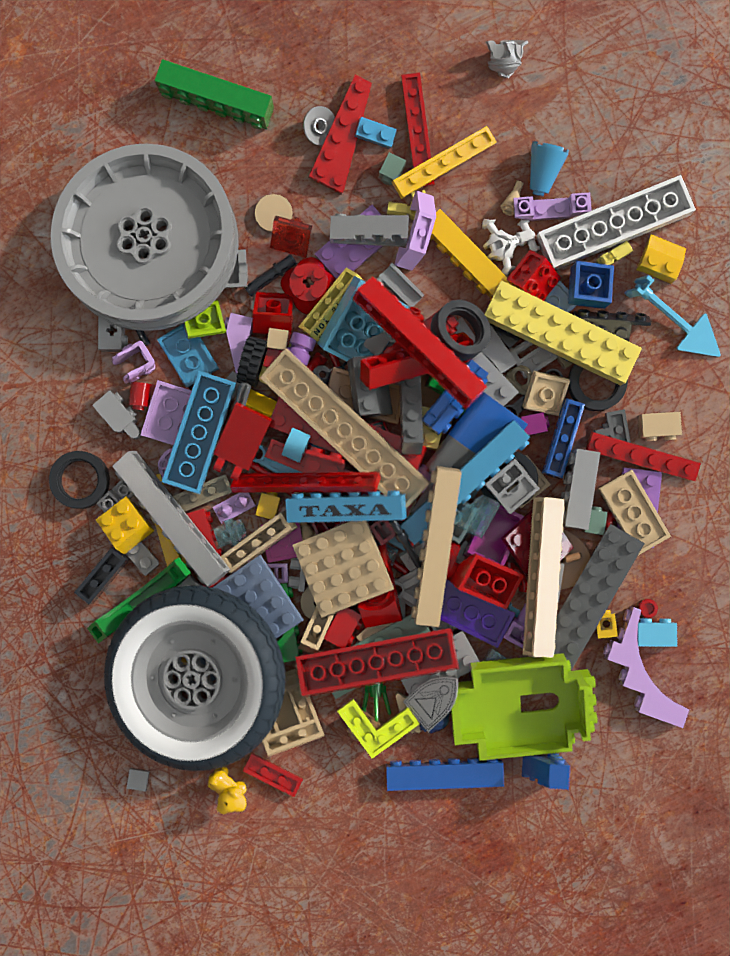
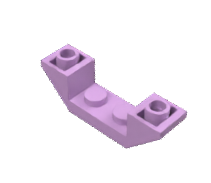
[394,191,436,271]
[513,193,592,221]

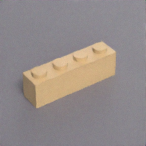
[220,512,298,573]

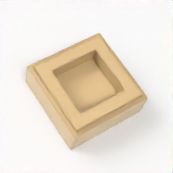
[267,328,289,350]

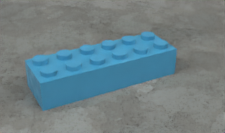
[162,371,237,494]

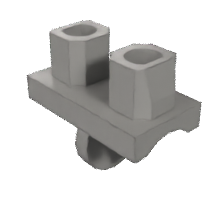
[288,558,306,592]

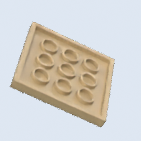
[293,521,394,618]

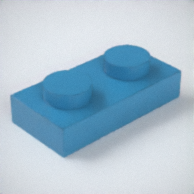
[354,117,397,149]

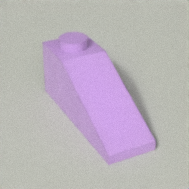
[225,313,253,374]

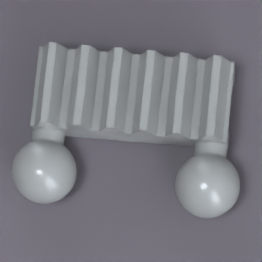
[377,263,424,309]

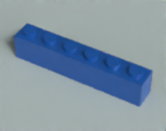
[386,758,504,791]

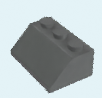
[347,355,393,418]

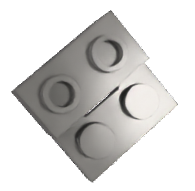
[485,459,540,514]

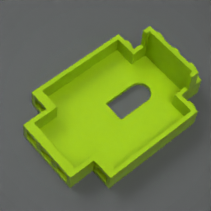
[451,653,597,761]

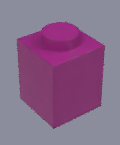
[520,412,550,436]

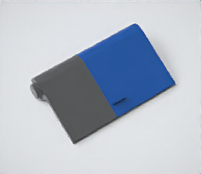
[426,392,528,499]

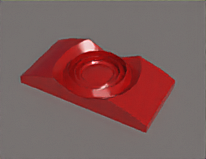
[358,544,403,628]

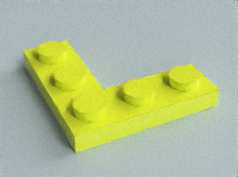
[337,699,420,758]

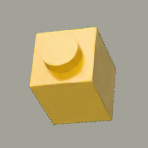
[256,492,281,519]

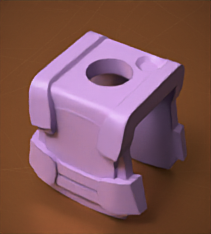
[111,341,155,384]

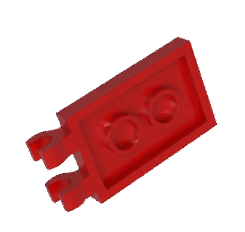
[213,402,272,481]

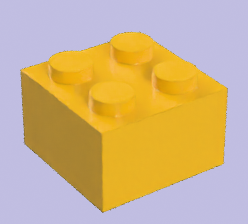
[96,496,154,554]

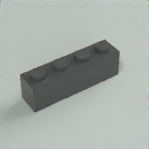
[399,375,423,454]

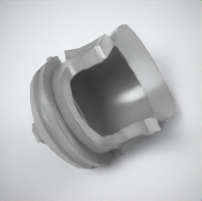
[485,40,529,78]

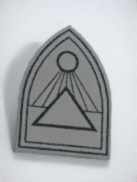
[403,677,458,732]

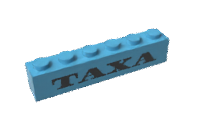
[285,490,407,523]

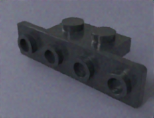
[573,309,651,342]

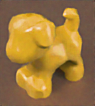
[208,766,247,814]

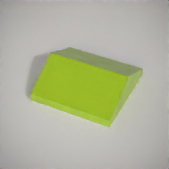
[183,301,226,339]

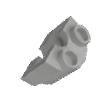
[225,249,248,288]

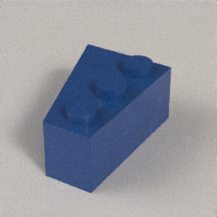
[522,753,570,790]

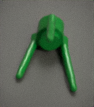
[362,683,391,722]

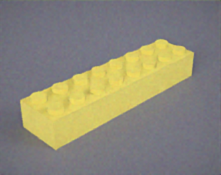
[485,281,642,386]

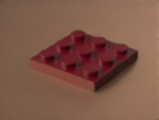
[501,509,574,578]

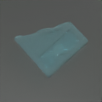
[454,495,500,539]

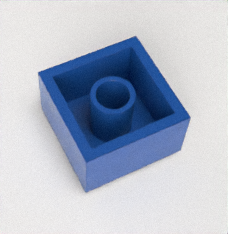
[568,261,614,309]

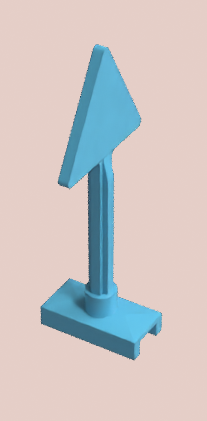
[624,275,721,357]

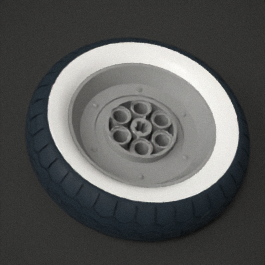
[104,585,285,771]

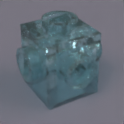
[213,518,247,547]

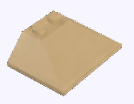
[262,668,324,757]

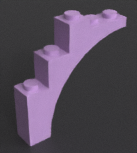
[603,606,689,728]

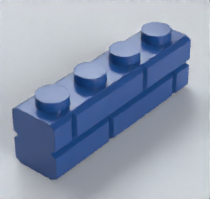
[422,359,489,435]
[542,399,585,479]

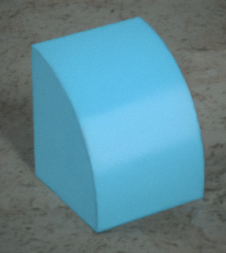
[282,428,311,463]

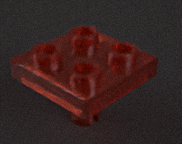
[270,215,313,258]

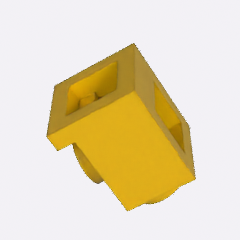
[597,610,618,639]

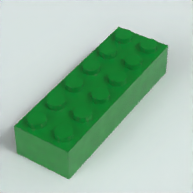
[154,59,274,129]

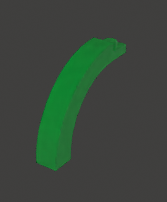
[87,557,191,644]

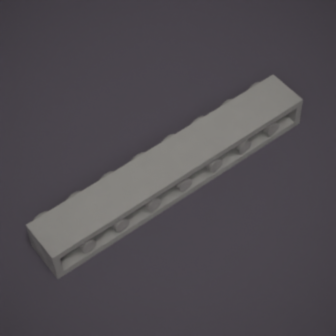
[112,451,231,586]

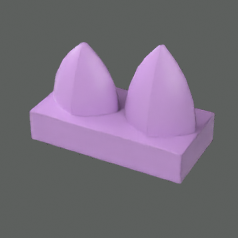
[213,493,256,524]

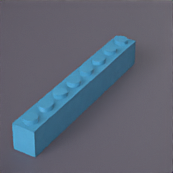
[400,420,530,545]

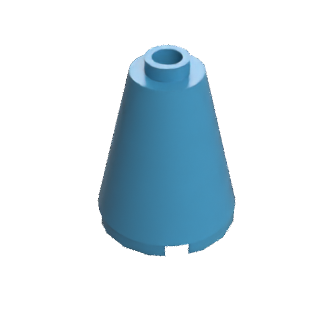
[530,141,569,197]

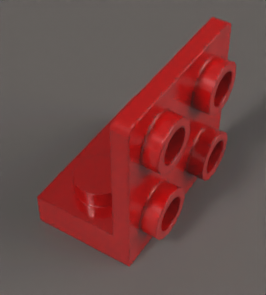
[506,250,561,301]
[303,447,346,473]

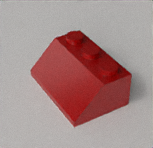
[450,553,524,610]

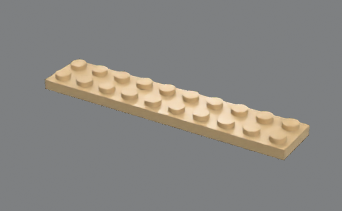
[260,348,430,508]

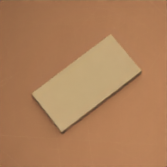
[598,470,671,555]

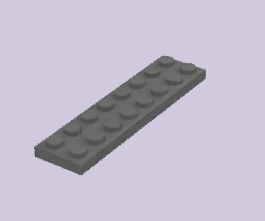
[554,524,645,670]

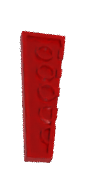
[308,74,372,194]

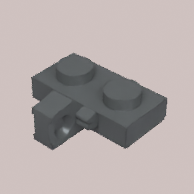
[593,409,631,443]

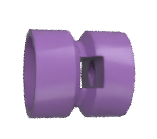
[287,332,317,366]

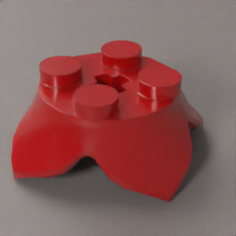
[280,257,336,315]

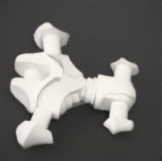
[482,219,541,276]

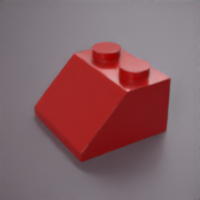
[252,292,294,334]

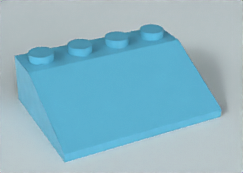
[317,276,409,361]

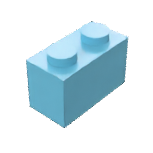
[637,618,677,647]

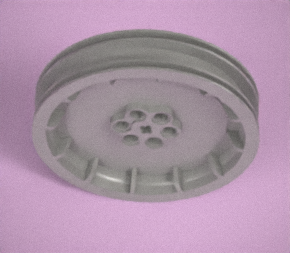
[51,144,239,331]

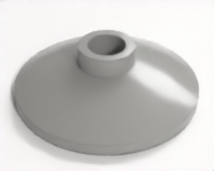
[303,106,335,145]

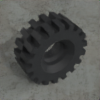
[236,336,267,388]

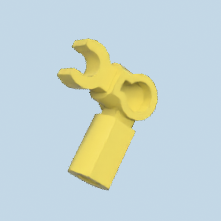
[387,190,426,220]
[596,241,633,265]

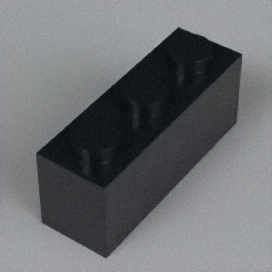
[74,547,130,605]

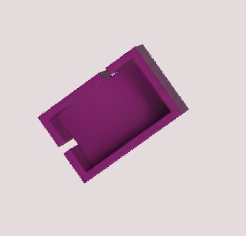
[463,500,524,566]

